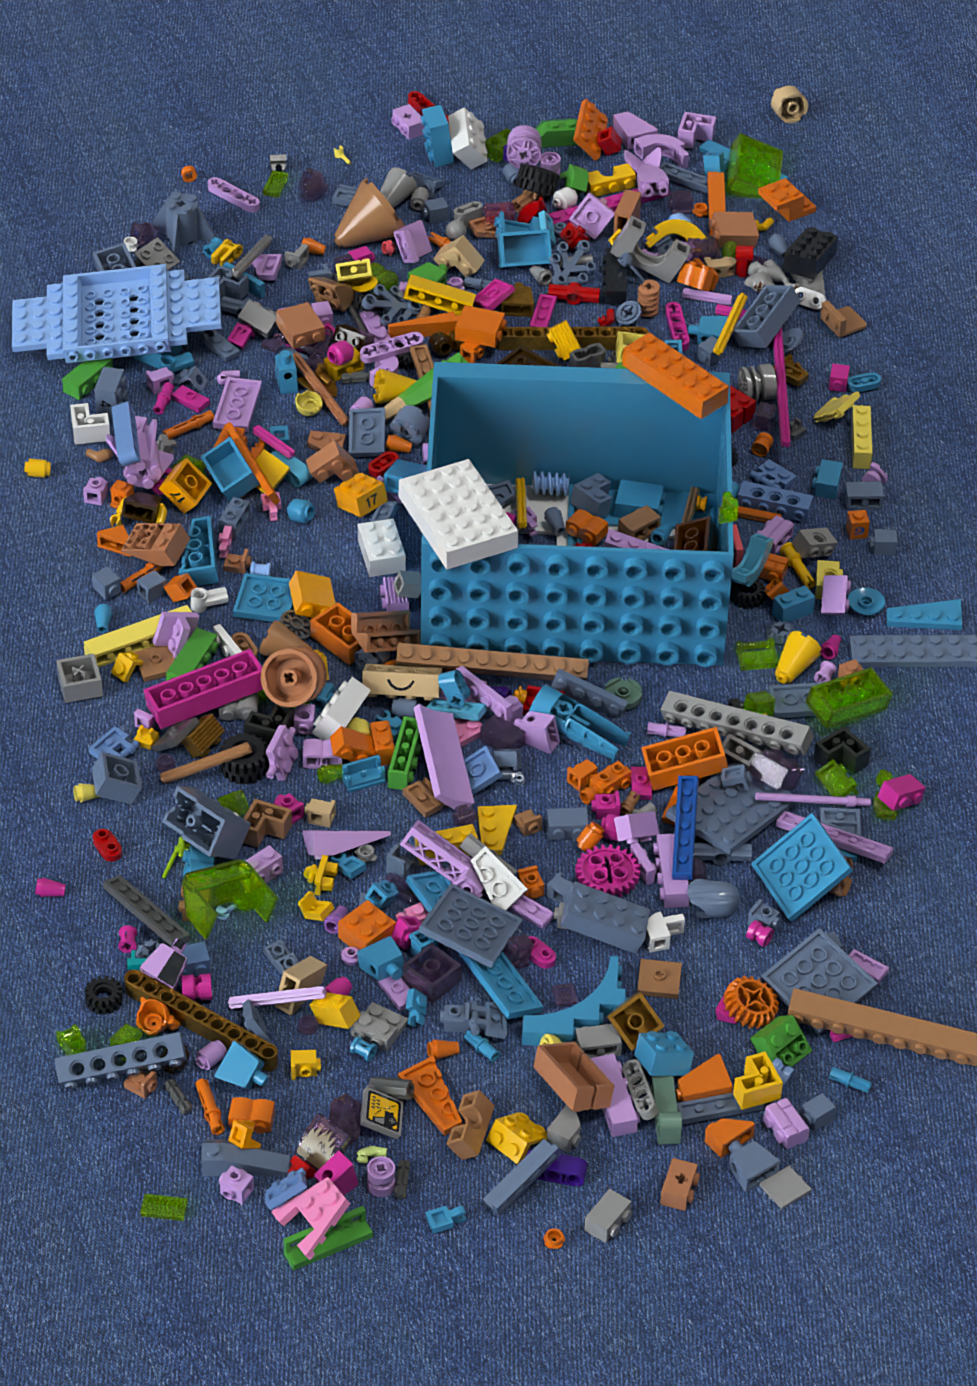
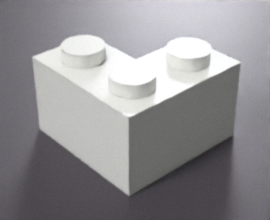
[70,403,110,444]

